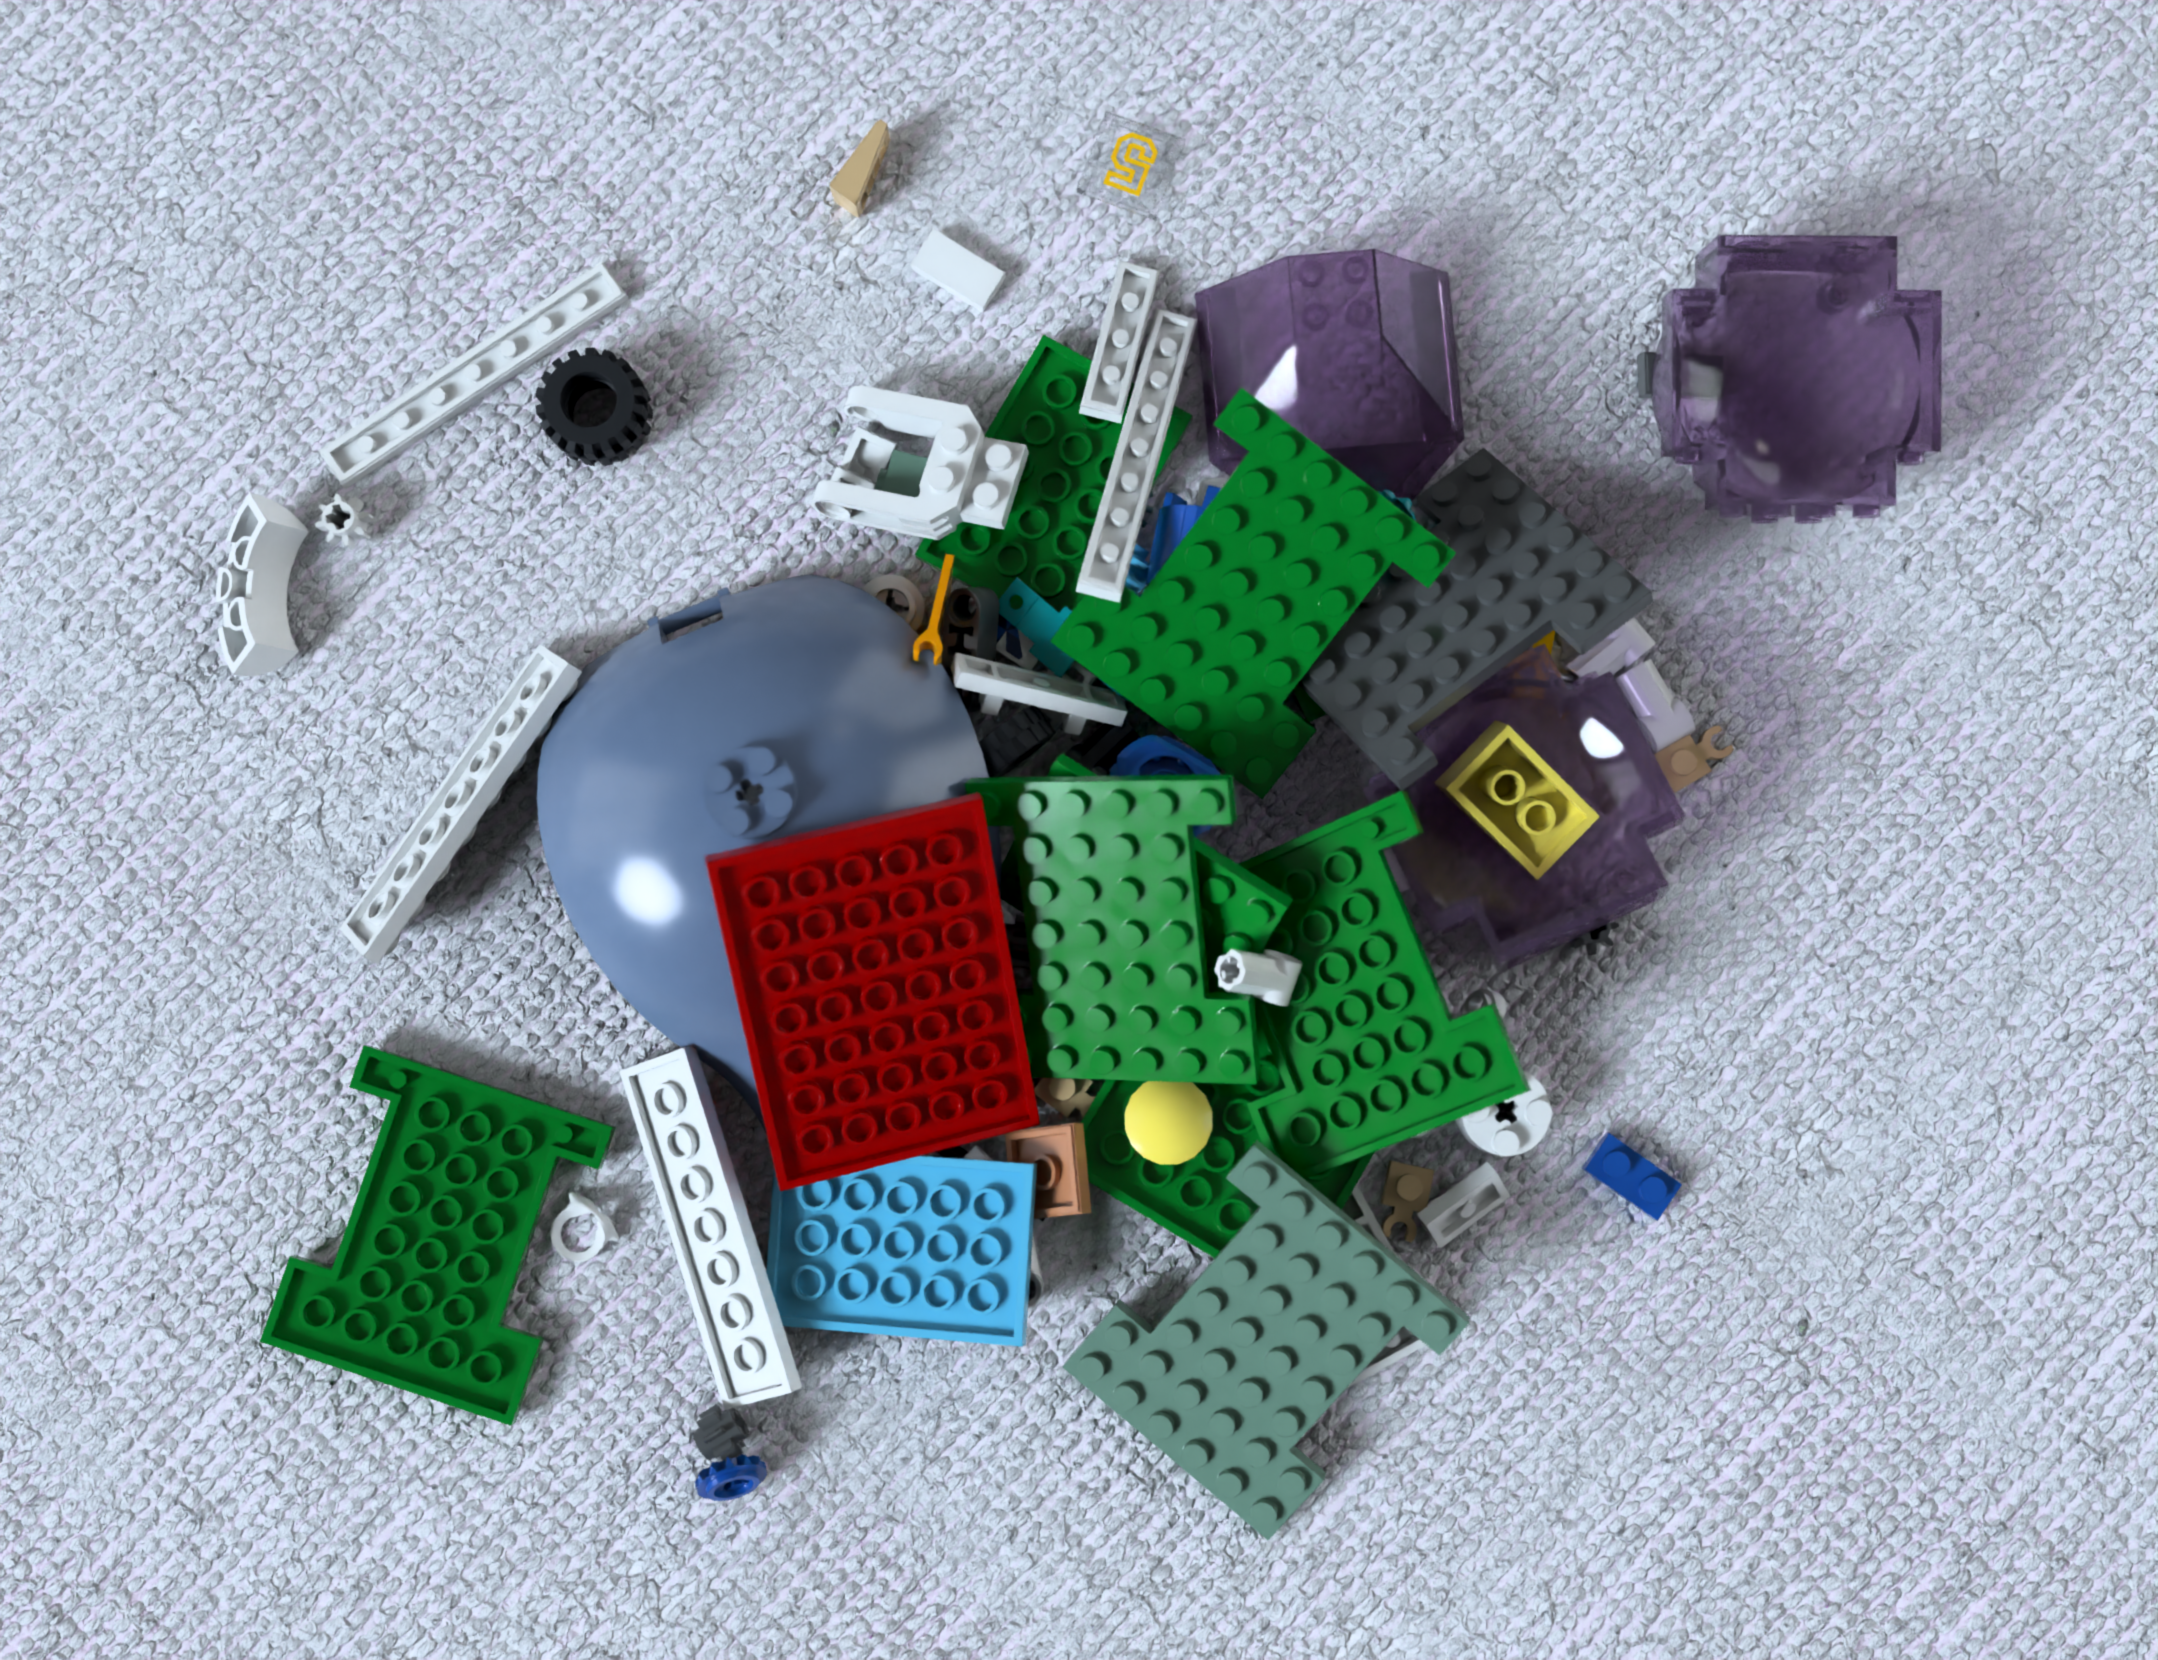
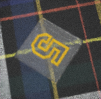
[1077,110,1186,221]

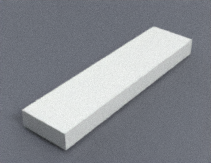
[1079,260,1160,424]

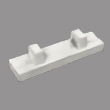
[950,652,1128,735]

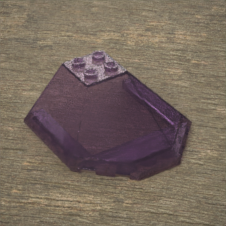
[1194,249,1465,501]

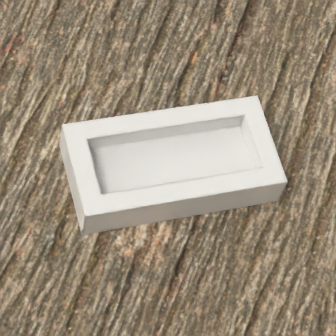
[911,229,1006,312]

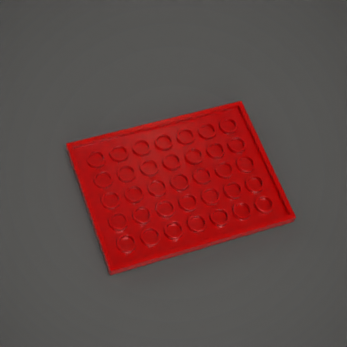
[704,793,1040,1192]

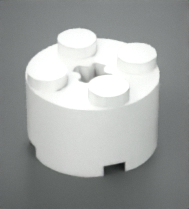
[1456,1070,1553,1156]

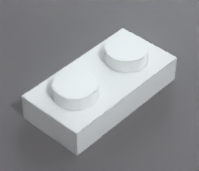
[1416,1162,1510,1248]

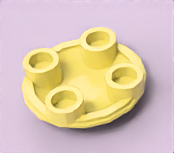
[1125,1081,1213,1165]

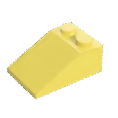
[1434,720,1600,880]

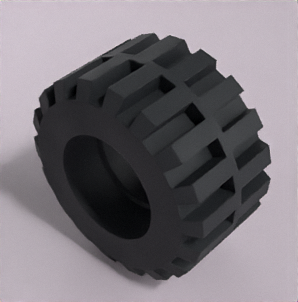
[535,348,653,466]

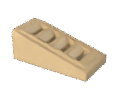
[829,119,890,218]

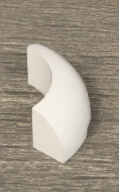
[216,492,309,676]

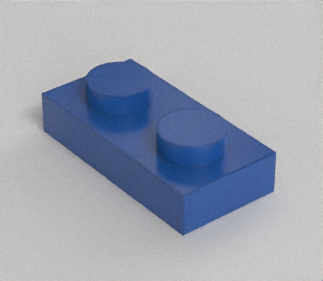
[1581,1133,1682,1221]

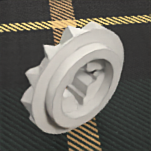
[862,575,925,632]

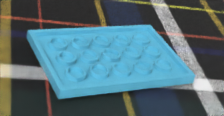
[766,1155,1037,1347]

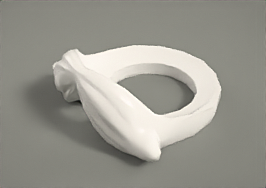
[550,1192,619,1262]

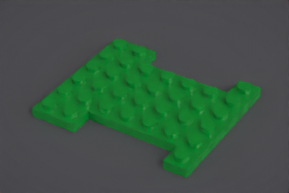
[1050,387,1456,799]
[965,774,1261,1084]
[1238,791,1531,1179]
[260,1045,616,1426]

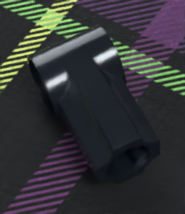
[1064,720,1141,776]

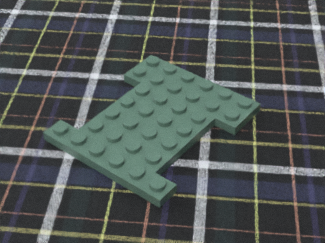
[1063,1140,1470,1540]

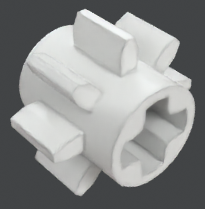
[315,493,374,550]

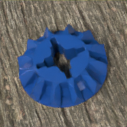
[695,1454,767,1501]

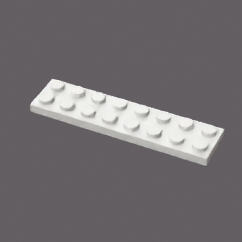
[340,644,582,965]
[620,1046,802,1410]

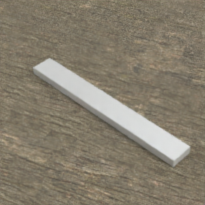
[319,261,629,489]
[1076,309,1198,603]

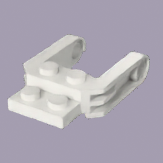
[811,385,1029,540]

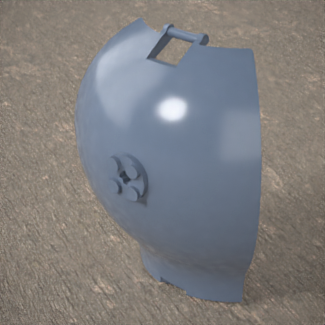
[537,574,1002,1135]

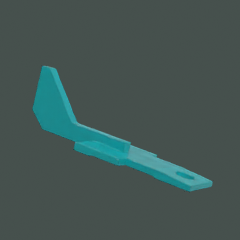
[999,577,1133,704]

